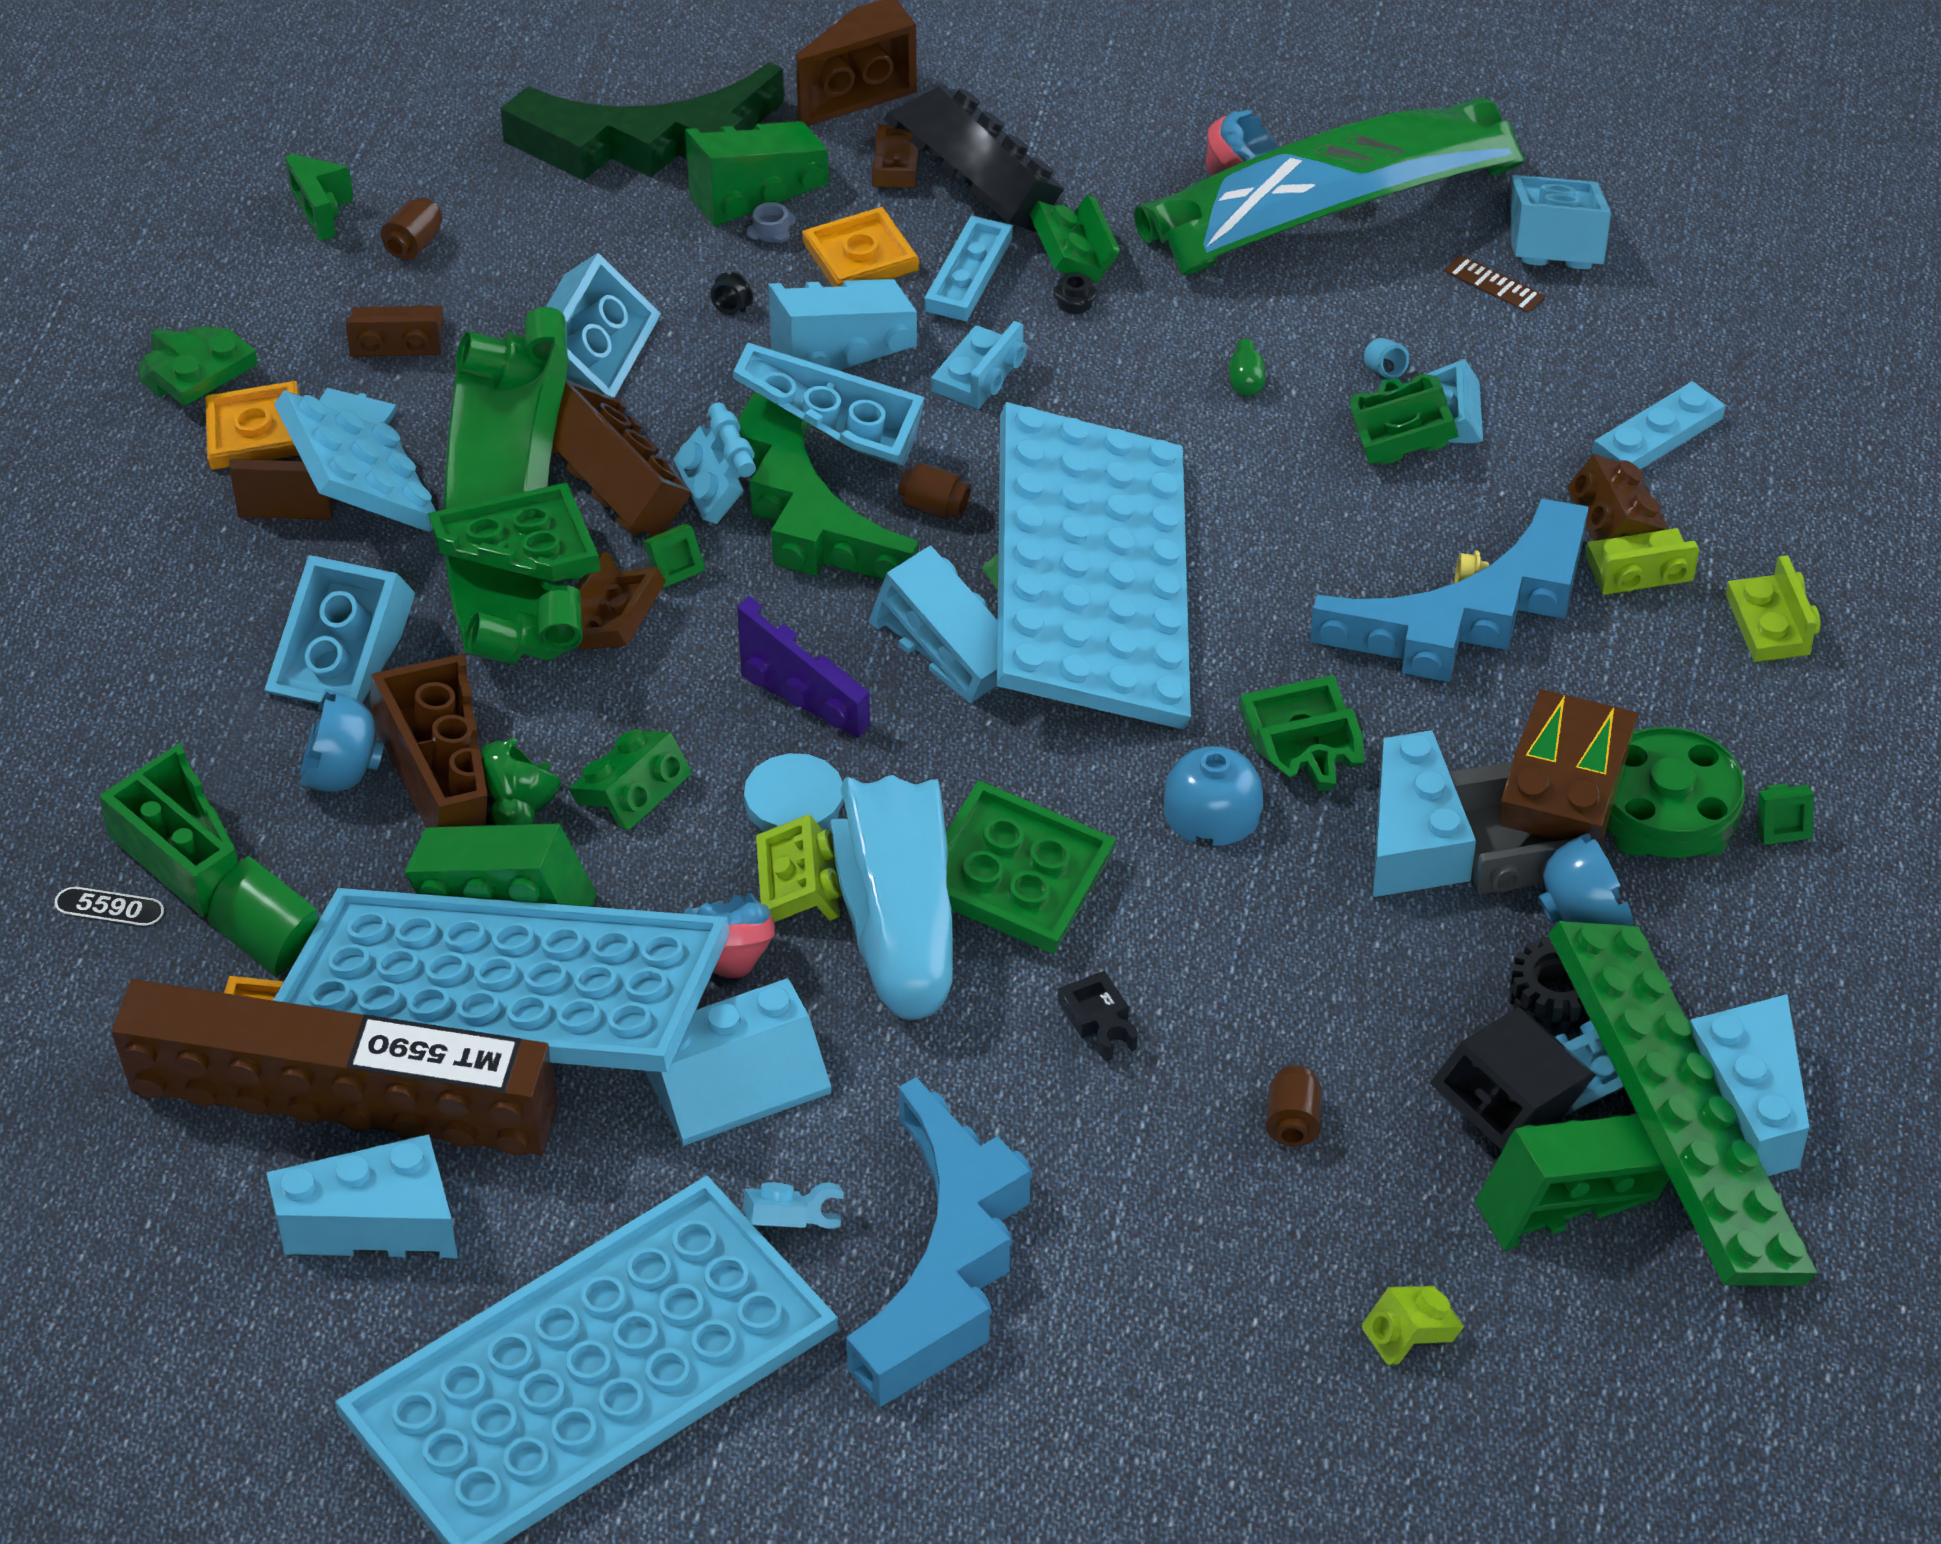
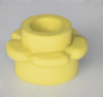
[1454,550,1489,583]

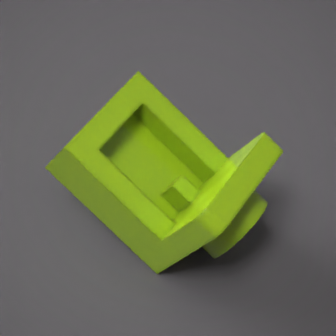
[1362,1286,1464,1365]

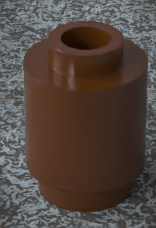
[380,197,442,260]
[898,462,972,520]
[1266,1066,1322,1147]

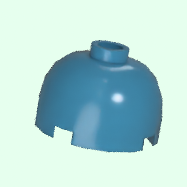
[298,689,385,793]
[1164,746,1263,846]
[1538,833,1634,926]

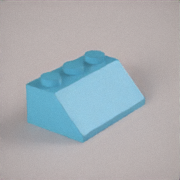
[546,253,661,398]
[645,978,831,1146]

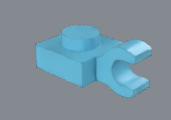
[743,1182,844,1229]

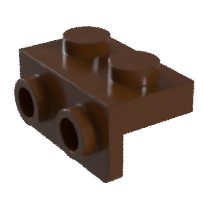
[1568,454,1669,541]
[575,551,666,650]

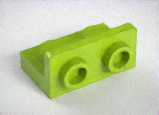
[1585,528,1699,595]
[1725,555,1820,662]
[756,814,842,922]

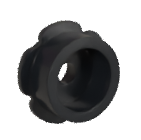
[710,272,753,315]
[1053,273,1097,314]

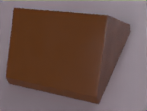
[229,459,336,520]

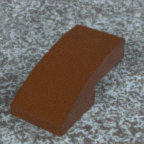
[872,124,920,188]

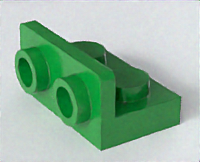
[1029,195,1120,284]

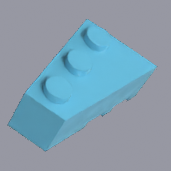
[768,279,917,371]
[868,545,998,703]
[1373,730,1476,897]
[1690,994,1810,1176]
[266,1134,458,1259]

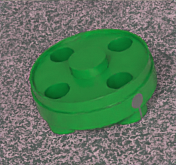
[1607,727,1745,858]

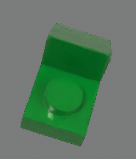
[285,154,354,241]

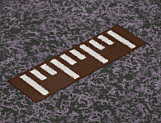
[1443,255,1546,312]

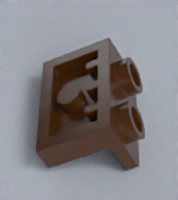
[346,305,444,357]

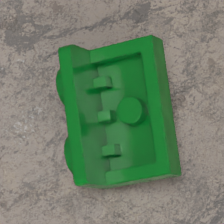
[568,729,691,830]

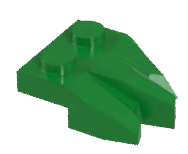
[138,326,258,406]
[1349,374,1459,464]
[1238,675,1365,791]

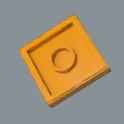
[802,207,919,287]
[205,381,300,470]

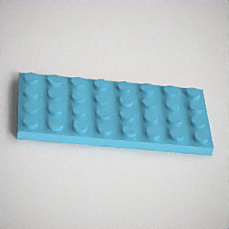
[997,402,1191,730]
[273,888,729,1072]
[335,1176,838,1544]

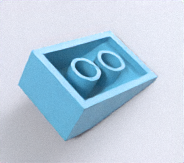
[1510,175,1611,269]
[264,555,415,704]

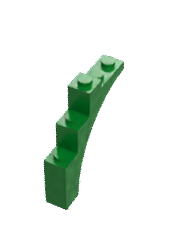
[737,392,919,580]

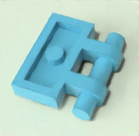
[673,403,756,524]

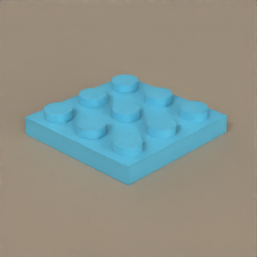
[274,390,436,532]

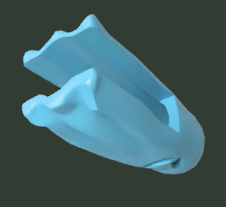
[829,775,953,1020]

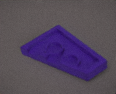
[737,596,870,738]

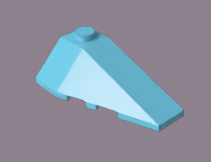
[733,343,924,467]

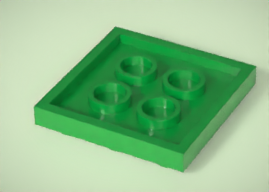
[946,780,1116,954]

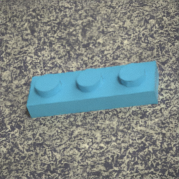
[925,216,1013,322]
[1592,381,1725,469]

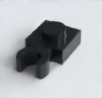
[1058,970,1138,1061]

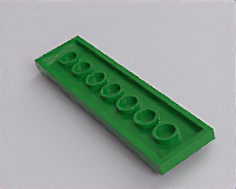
[1548,921,1817,1286]

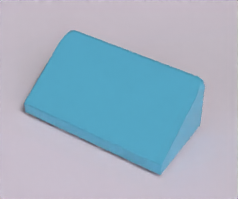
[1427,359,1483,443]

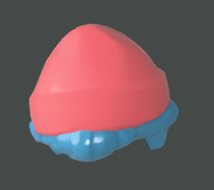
[1206,110,1278,176]
[683,893,775,979]

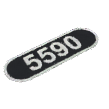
[55,887,164,926]

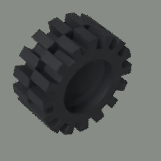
[1509,936,1590,1035]

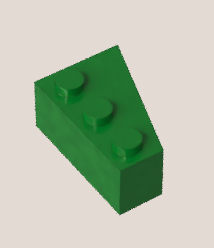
[685,121,829,227]
[404,823,597,907]
[1475,1115,1670,1251]

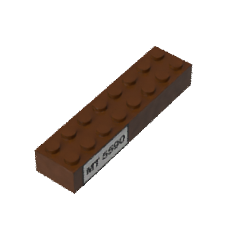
[111,979,559,1156]

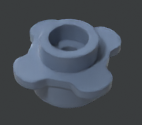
[747,202,796,243]

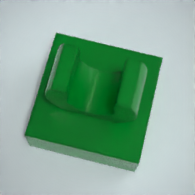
[643,524,706,588]
[1757,783,1814,845]

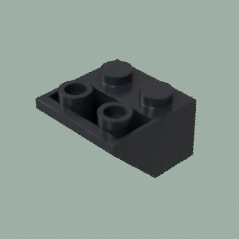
[1430,1007,1596,1151]

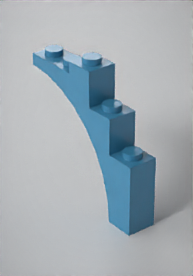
[1310,498,1589,682]
[846,1077,1032,1407]

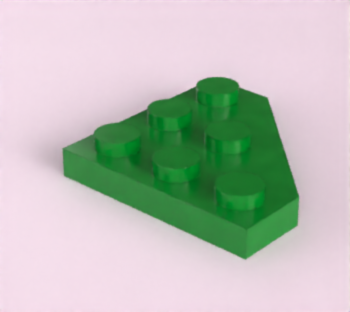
[428,482,601,582]

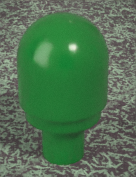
[1228,339,1266,397]

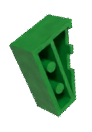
[99,743,238,917]

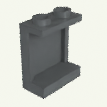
[1449,761,1576,895]

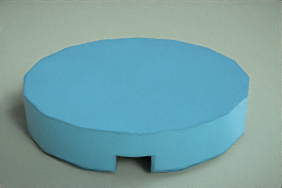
[744,753,844,832]

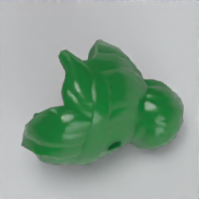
[481,738,561,826]

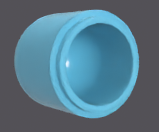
[1364,338,1409,379]

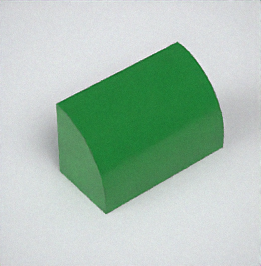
[208,856,319,977]

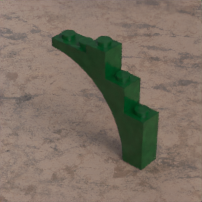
[500,62,785,181]

